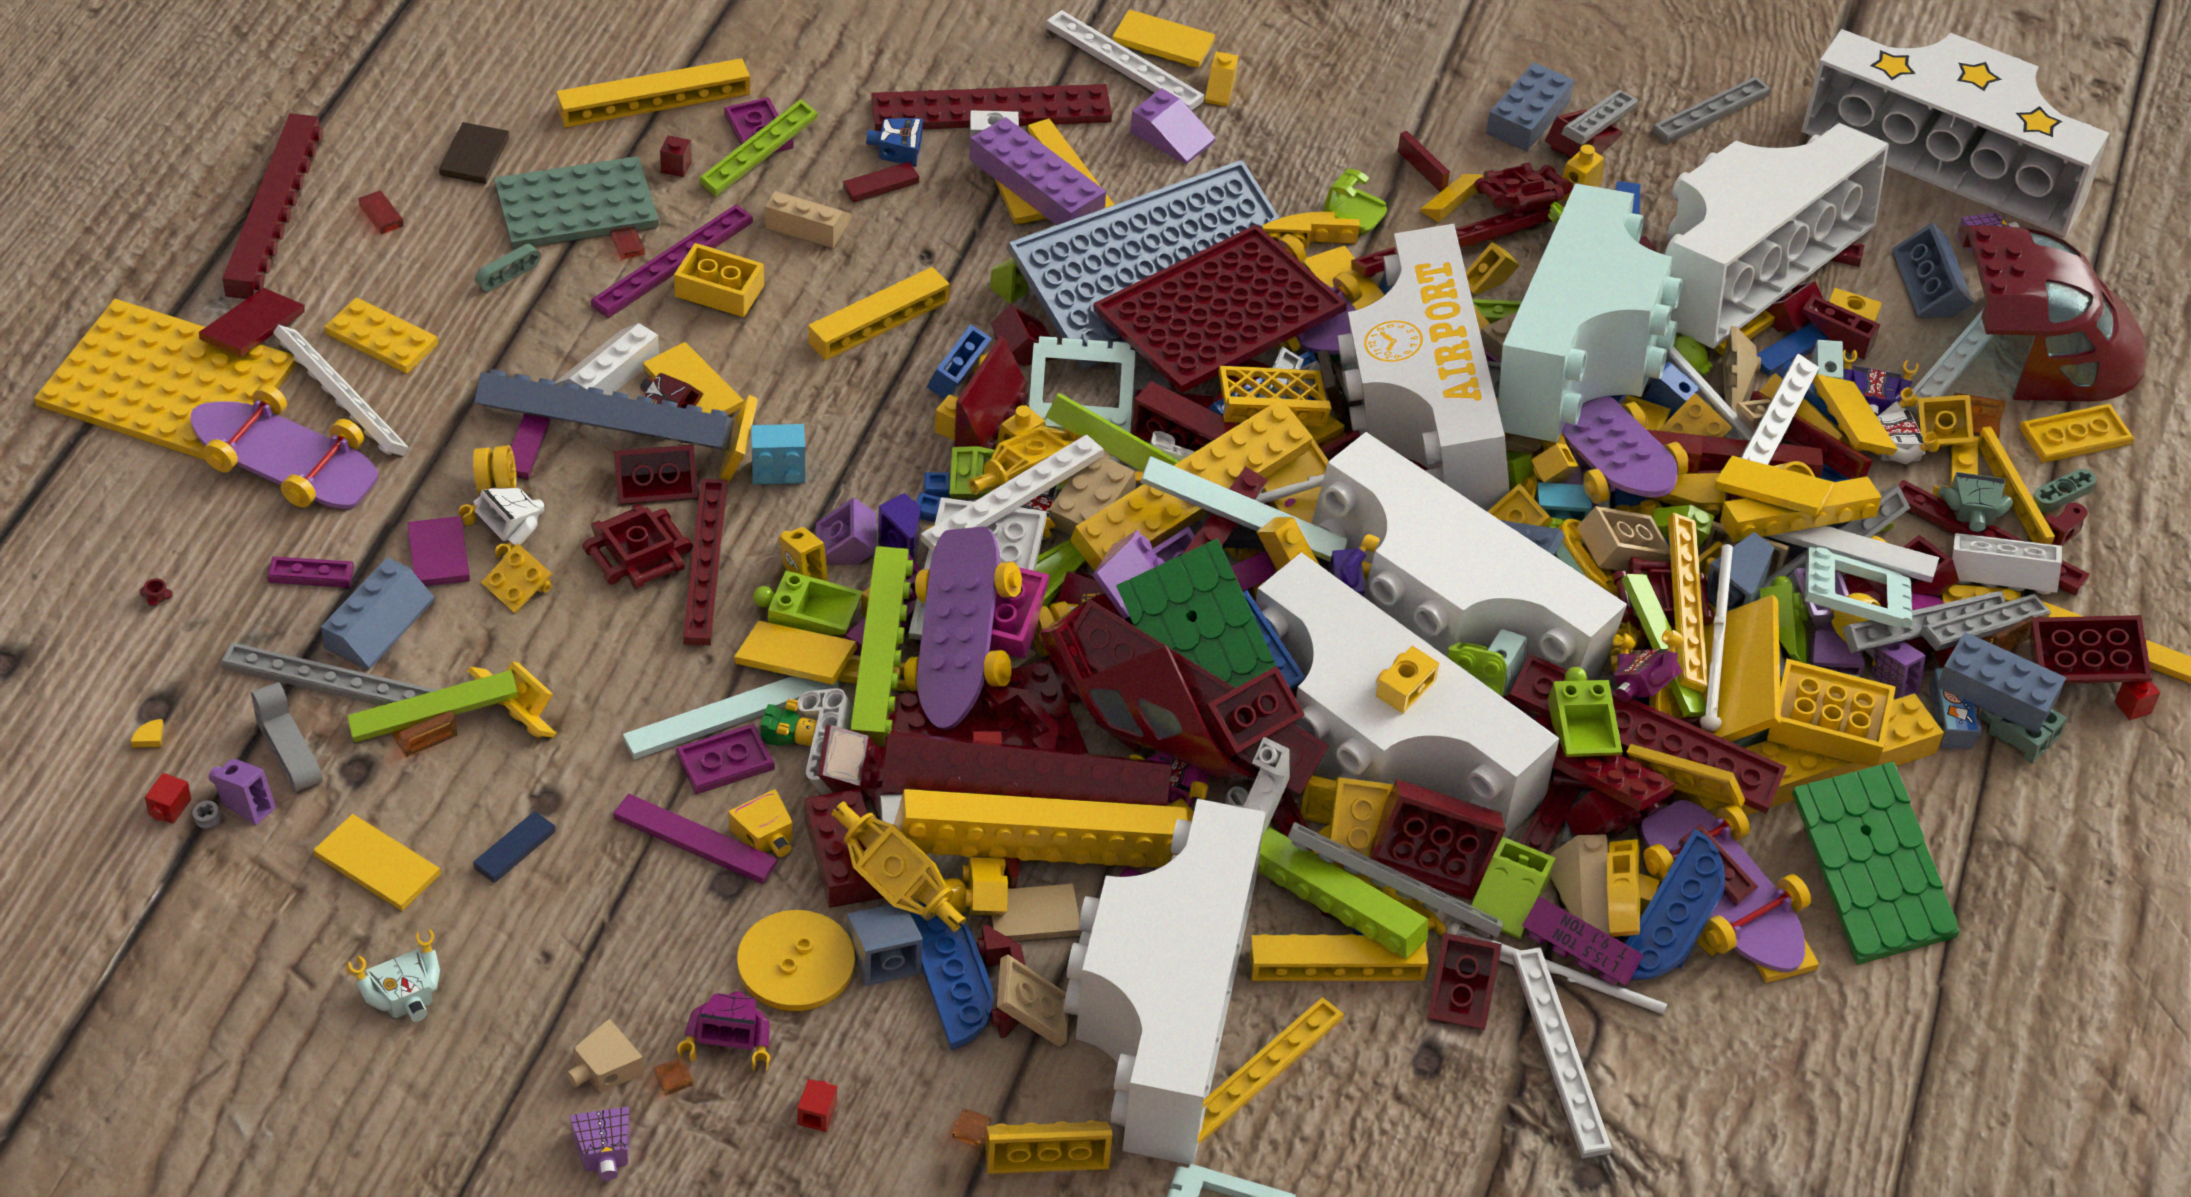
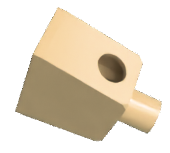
[566,1019,644,1092]

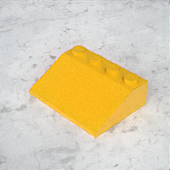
[1767,659,1896,767]

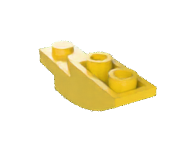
[1262,212,1360,248]
[1607,839,1640,937]

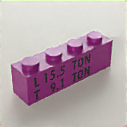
[1522,896,1643,986]

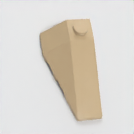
[1722,326,1761,414]
[1549,835,1610,935]

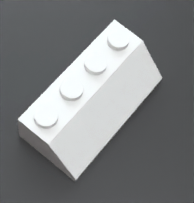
[554,323,659,395]
[1952,533,2062,594]

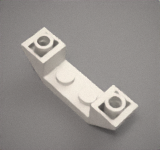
[1243,737,1290,833]

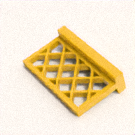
[1219,366,1331,426]

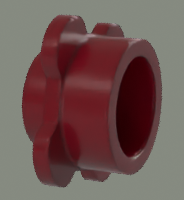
[140,578,173,606]

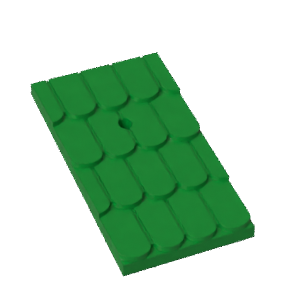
[1116,538,1277,729]
[1792,761,1959,965]

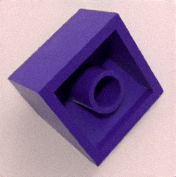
[878,493,921,562]

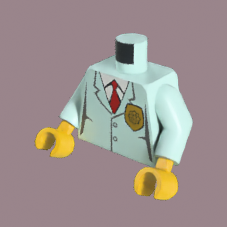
[345,929,440,1022]

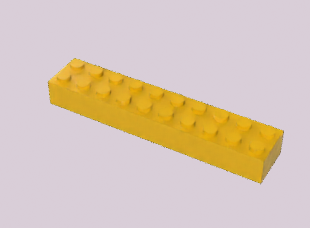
[1070,399,1313,571]
[1674,693,1944,818]
[894,789,1187,868]

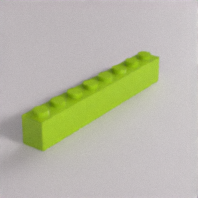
[851,546,913,747]
[1257,826,1428,959]

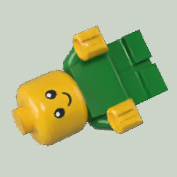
[760,699,817,747]

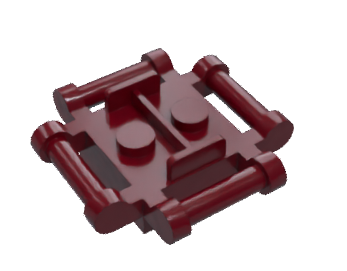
[1474,162,1573,214]
[582,504,693,590]
[1612,557,1714,638]

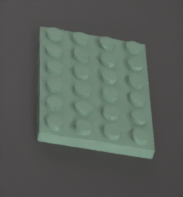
[494,156,659,249]

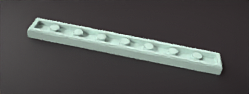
[1140,456,1348,562]
[623,676,839,760]

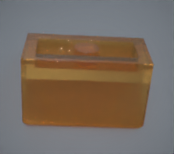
[1954,393,2005,438]
[1980,615,2035,651]
[392,711,458,757]

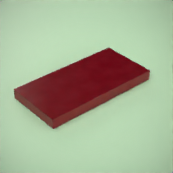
[199,287,305,357]

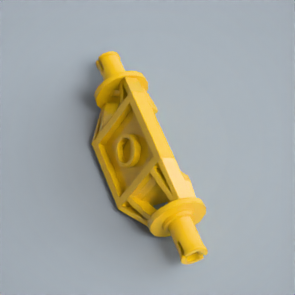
[968,426,1082,495]
[831,802,966,932]

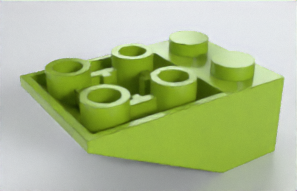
[1471,837,1556,939]

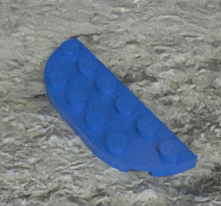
[1625,828,1725,980]
[909,903,993,1050]

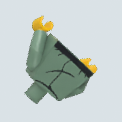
[1932,472,2014,532]

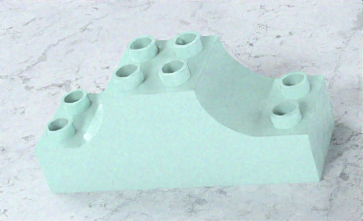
[1498,183,1682,442]

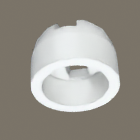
[1225,786,1249,808]

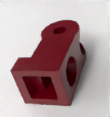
[2044,502,2088,546]

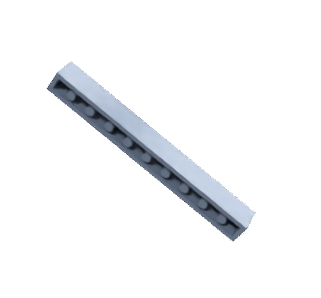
[475,369,734,451]

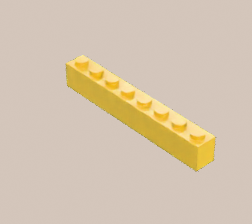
[556,58,750,128]

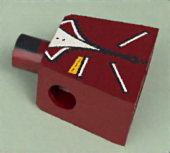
[640,373,704,409]

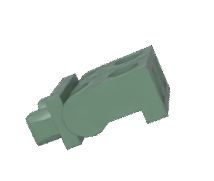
[1980,708,2067,764]

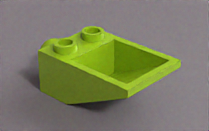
[753,570,863,635]
[1760,576,1810,664]
[1548,667,1623,757]

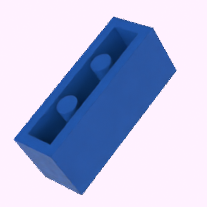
[927,324,992,399]

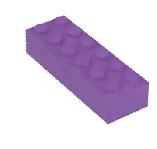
[969,117,1106,225]

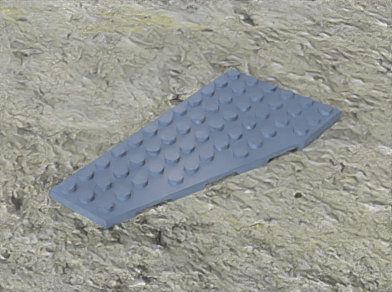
[1006,160,1279,370]

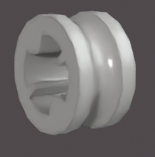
[192,800,221,829]

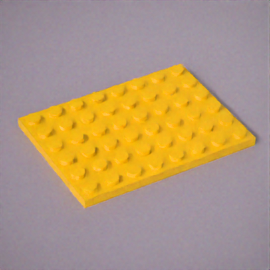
[34,299,298,460]

